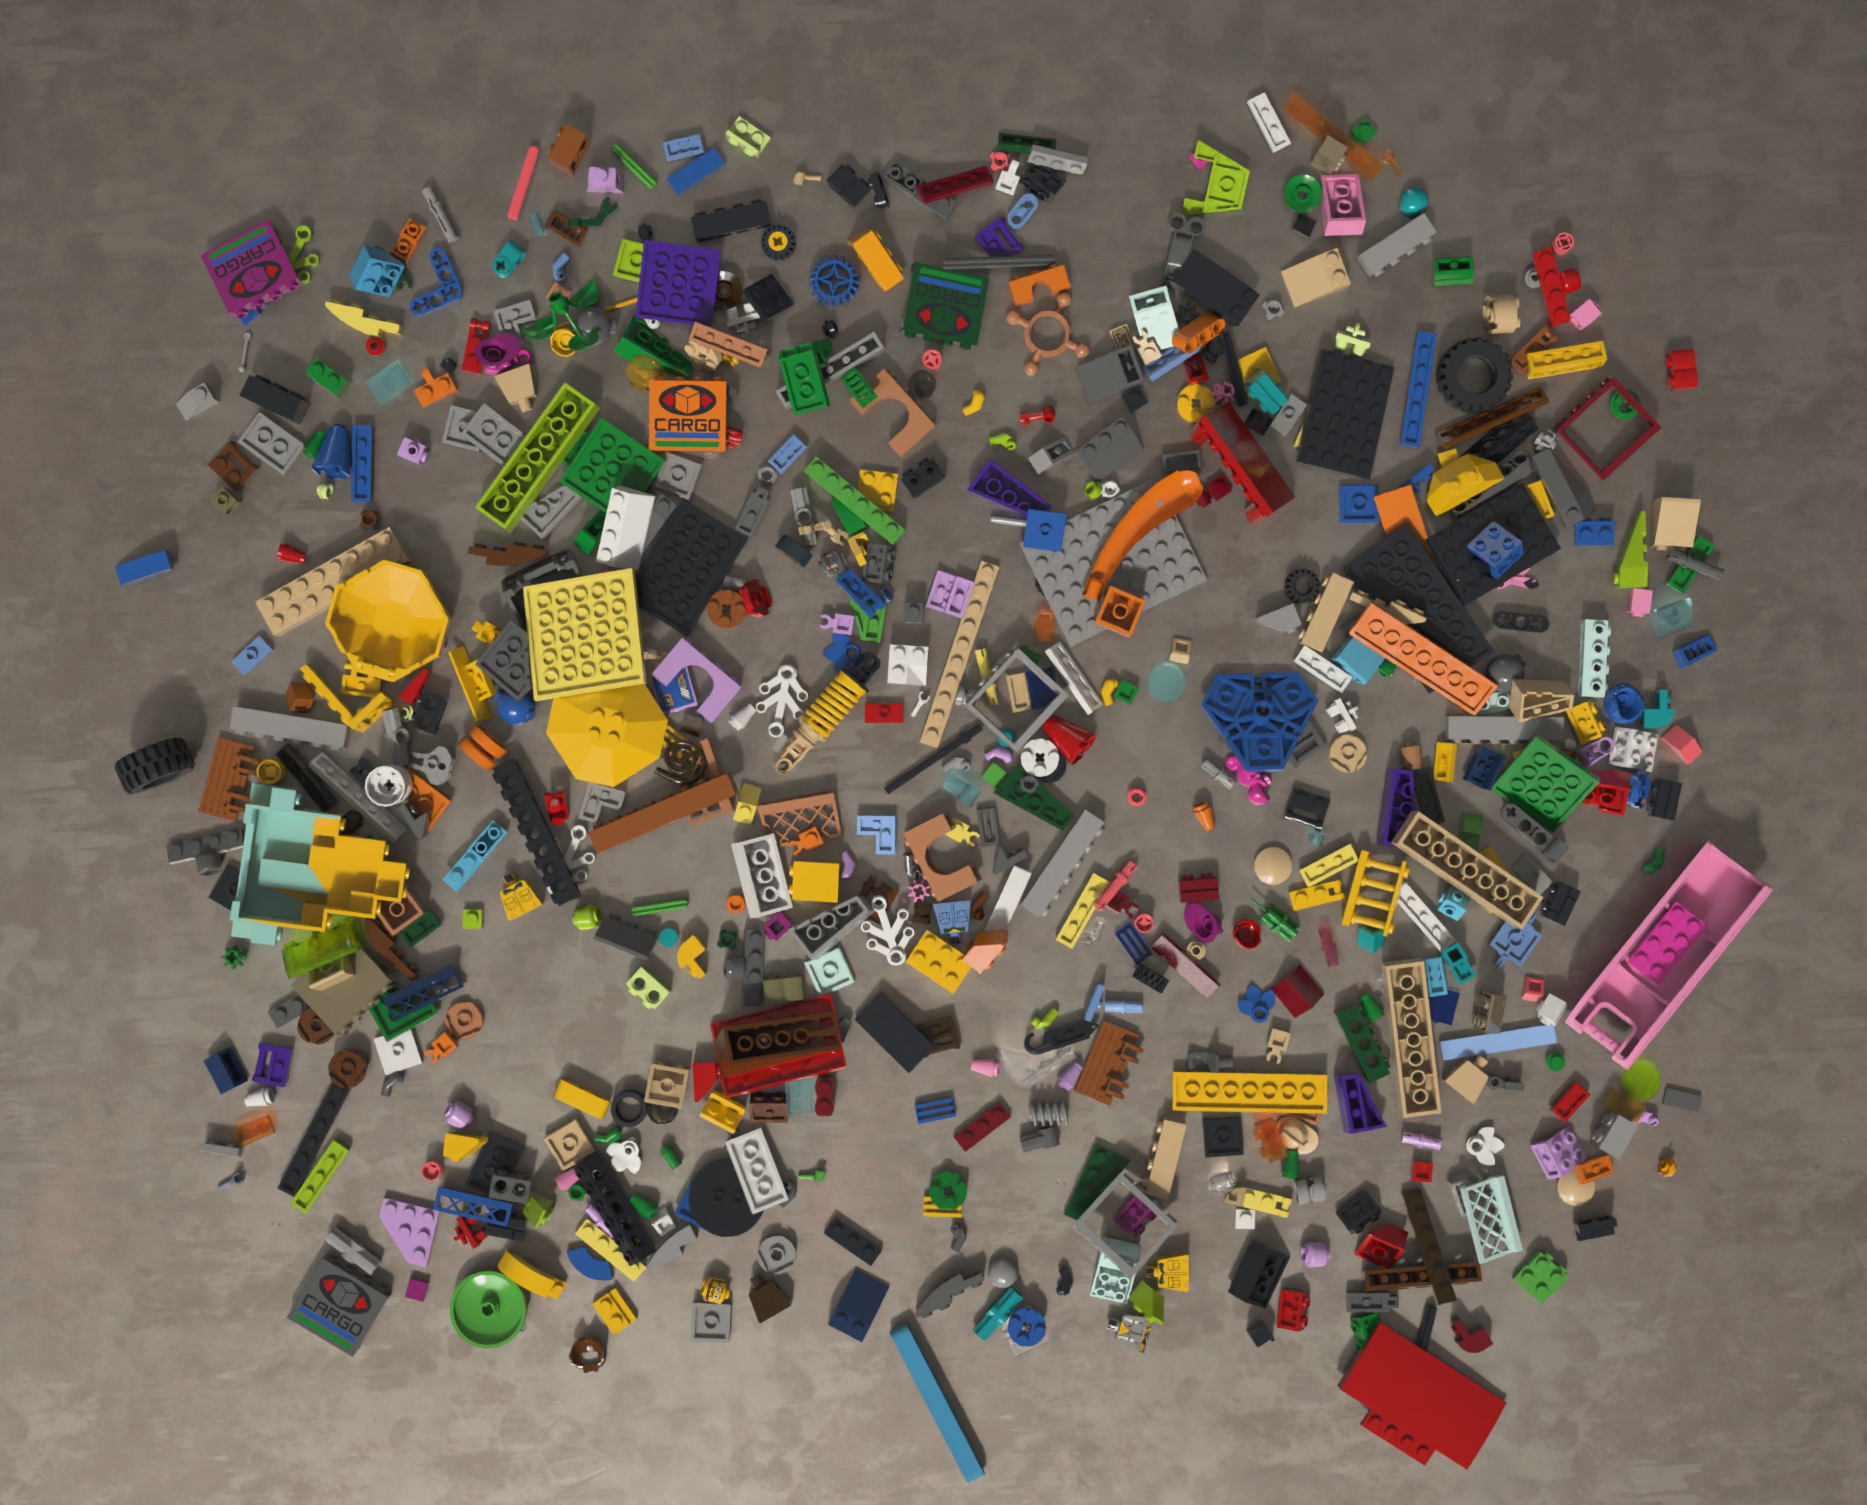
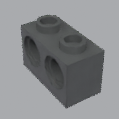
[488,1169,531,1204]

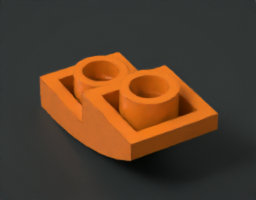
[390,218,426,264]

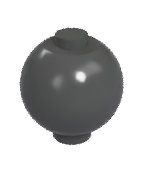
[572,307,616,345]
[1486,654,1526,692]

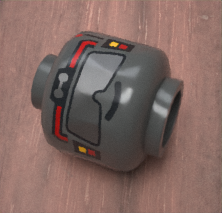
[818,549,848,577]

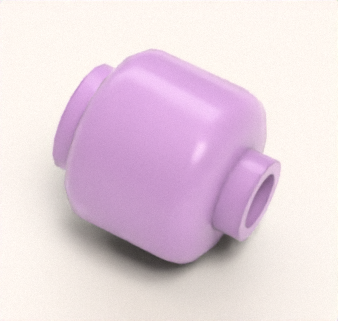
[444,1100,474,1129]
[1300,1242,1330,1267]

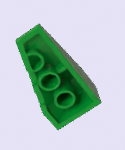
[613,315,693,380]

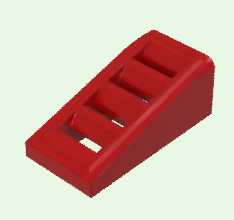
[398,668,431,705]

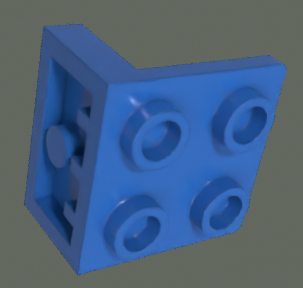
[1467,521,1524,579]

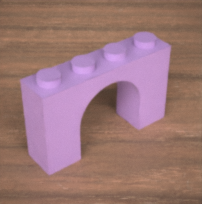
[651,638,741,724]

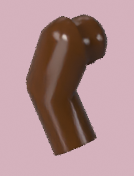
[971,891,989,921]

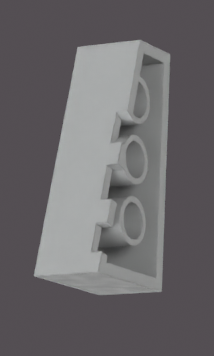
[788,896,875,960]

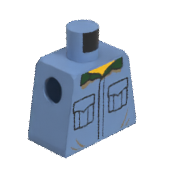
[933,899,970,944]

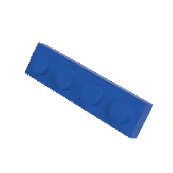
[351,425,373,503]

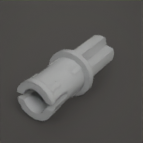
[1201,758,1237,789]

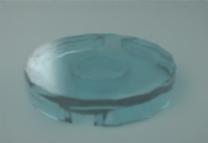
[1147,665,1186,703]

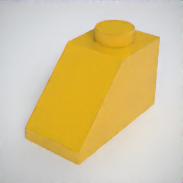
[443,1132,489,1161]

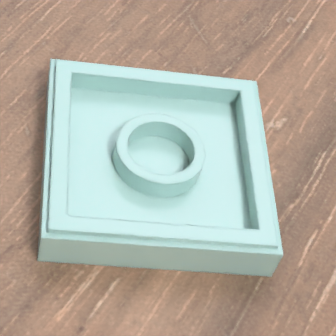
[804,947,855,996]

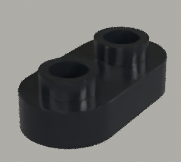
[868,171,890,210]

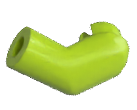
[988,433,1017,450]
[1031,1008,1059,1029]

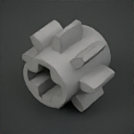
[1533,429,1558,452]

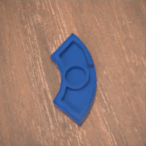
[566,1246,613,1281]

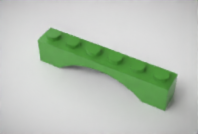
[804,457,905,546]

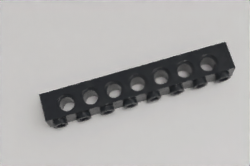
[492,758,583,907]

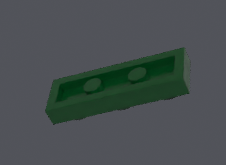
[997,133,1056,154]

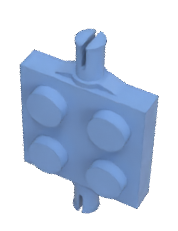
[1488,913,1543,969]

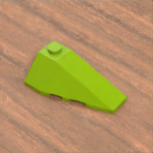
[1612,511,1648,589]

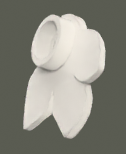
[1466,1127,1505,1165]
[606,1140,641,1174]

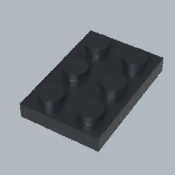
[465,1131,525,1200]

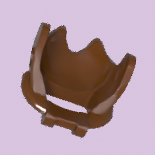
[569,1337,606,1374]

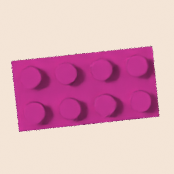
[1628,901,1708,986]

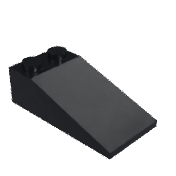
[1172,249,1260,326]

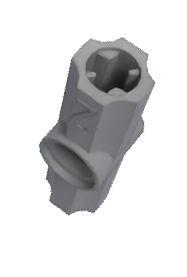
[790,487,818,547]
[382,706,411,766]
[325,1226,382,1275]

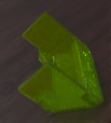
[281,917,370,980]

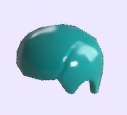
[1399,186,1429,218]

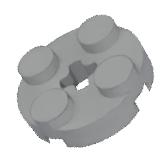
[758,1235,796,1274]

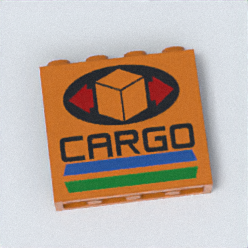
[649,377,729,452]

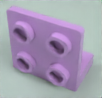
[1531,1126,1587,1180]

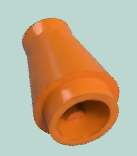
[1193,801,1216,831]

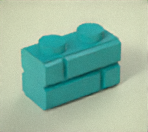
[1244,369,1289,415]

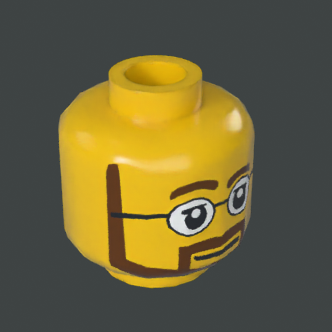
[700,1277,730,1304]

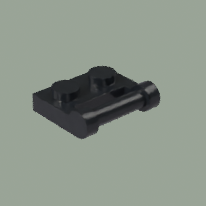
[1283,787,1331,832]

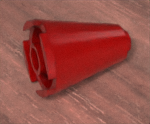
[1043,714,1096,765]

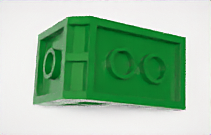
[779,338,832,415]

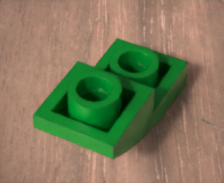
[830,498,866,537]

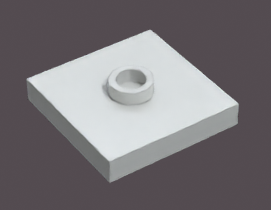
[374,1029,423,1075]

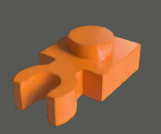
[788,826,824,855]
[424,1031,459,1064]

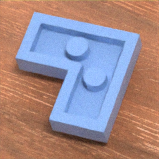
[857,816,895,854]

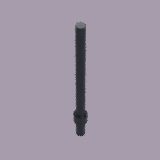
[884,724,983,795]

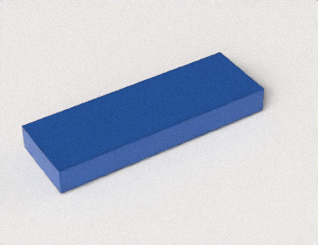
[667,147,725,196]

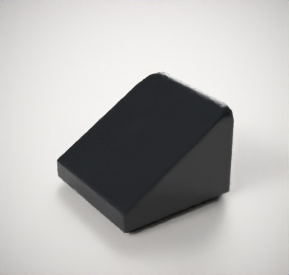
[1291,214,1316,240]
[1244,408,1273,436]

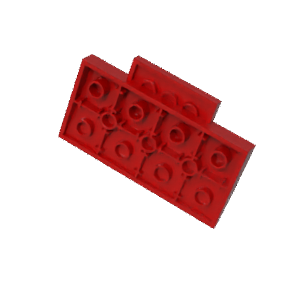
[1337,1321,1507,1470]

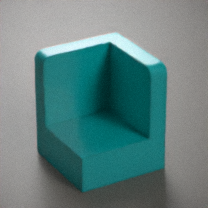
[1358,924,1385,953]

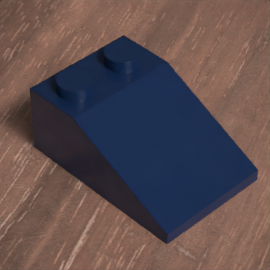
[828,1269,889,1342]

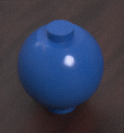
[494,689,536,725]

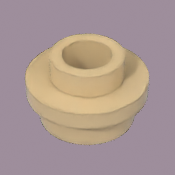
[1186,941,1205,960]

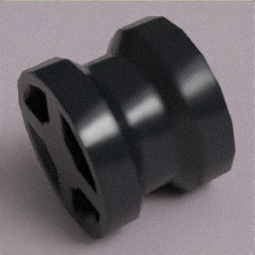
[1200,340,1224,364]

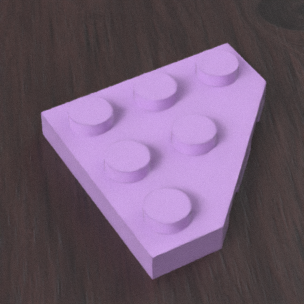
[379,1197,440,1267]

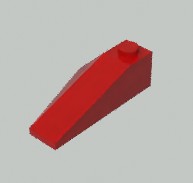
[1582,770,1632,816]

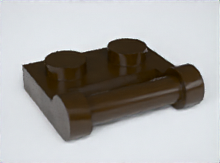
[916,1015,961,1058]

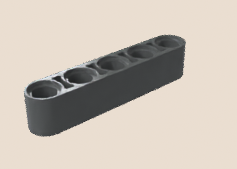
[1452,451,1534,520]

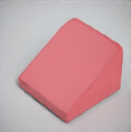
[1522,976,1545,1002]

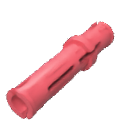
[1093,860,1137,911]

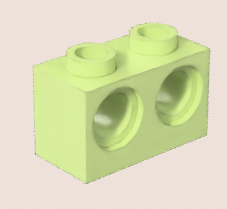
[626,966,671,1010]

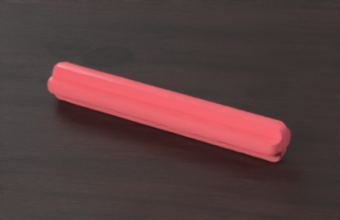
[507,146,540,220]

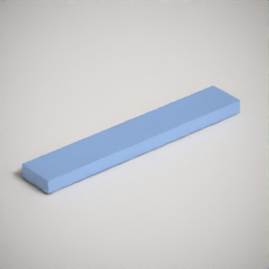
[1439,1024,1557,1061]

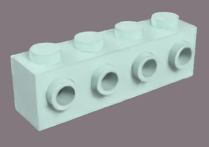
[1577,619,1611,698]

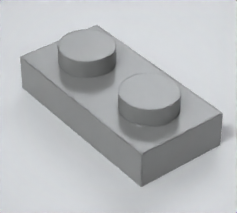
[199,1140,243,1158]

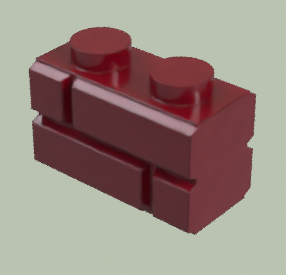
[1178,873,1219,903]

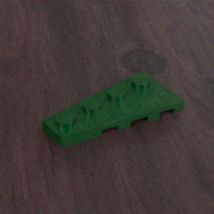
[993,765,1075,831]
[1064,1144,1131,1220]

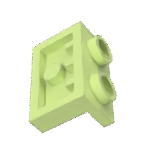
[726,116,771,158]

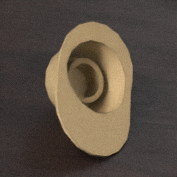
[1275,1116,1318,1154]

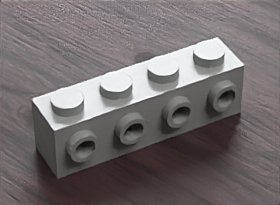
[1357,213,1437,277]

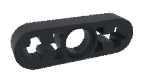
[1492,612,1549,633]

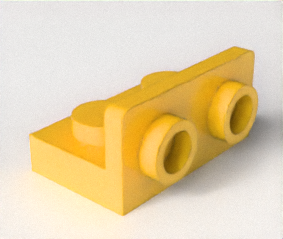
[1566,699,1607,745]
[700,1090,747,1134]

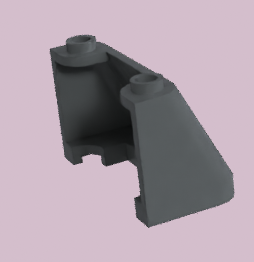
[501,549,583,630]

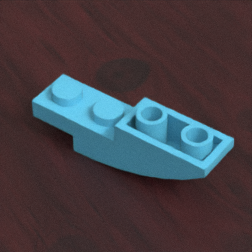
[442,820,508,892]

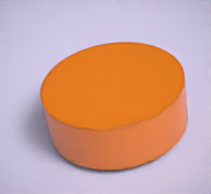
[726,894,746,914]

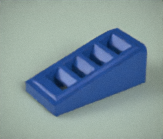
[1672,633,1718,669]

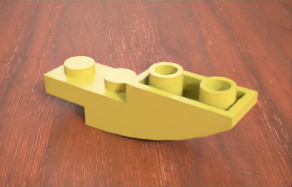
[325,300,403,338]

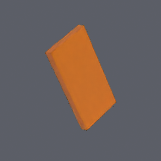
[1374,484,1434,558]

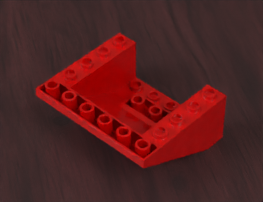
[1190,402,1295,525]

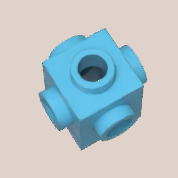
[1437,886,1470,921]

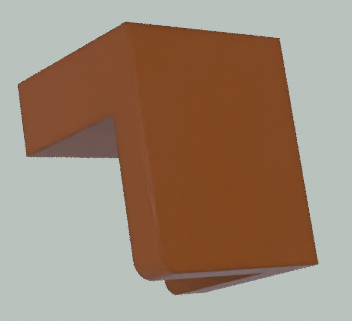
[285,682,314,713]

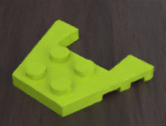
[1181,140,1250,216]

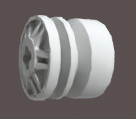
[365,764,413,807]

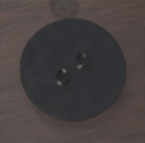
[689,1159,764,1237]

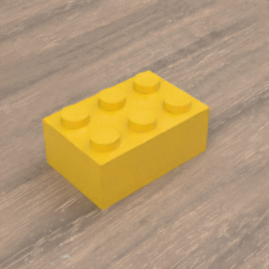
[906,929,971,994]

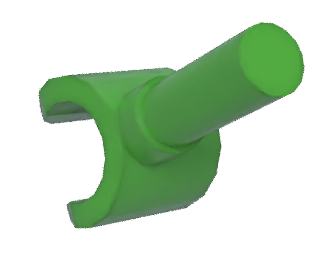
[798,1169,826,1182]

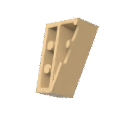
[1509,679,1574,723]

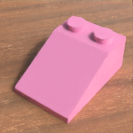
[1320,174,1366,236]

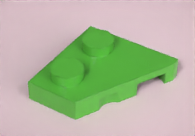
[850,599,888,643]

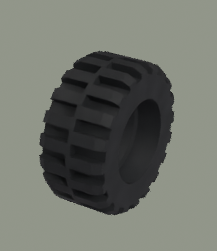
[1436,337,1514,413]
[115,737,195,794]

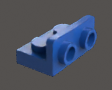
[1574,518,1616,546]

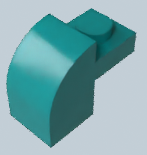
[1640,690,1675,728]
[1440,942,1477,986]

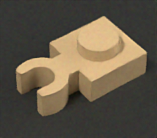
[1133,329,1162,365]
[1266,1028,1291,1064]

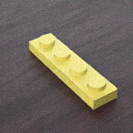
[1055,873,1110,949]
[575,1218,647,1282]

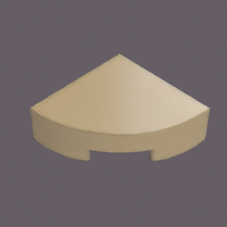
[1224,1187,1247,1207]

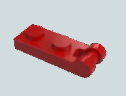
[461,318,491,375]

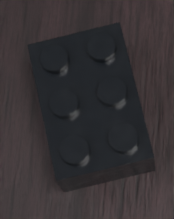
[239,374,310,425]

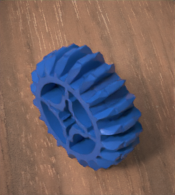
[808,255,860,307]

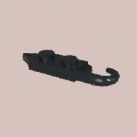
[1024,1019,1099,1055]

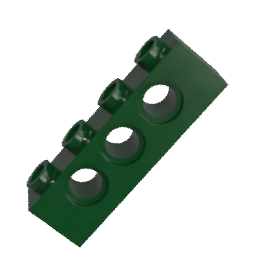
[1334,1003,1391,1084]

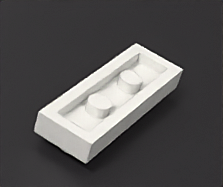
[1247,92,1291,153]
[1293,645,1352,693]

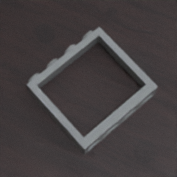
[964,648,1069,752]
[1073,1173,1178,1279]

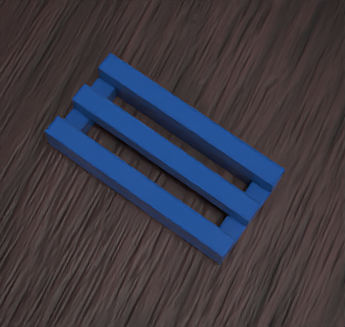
[915,1097,956,1124]

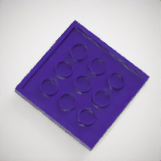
[635,240,721,327]

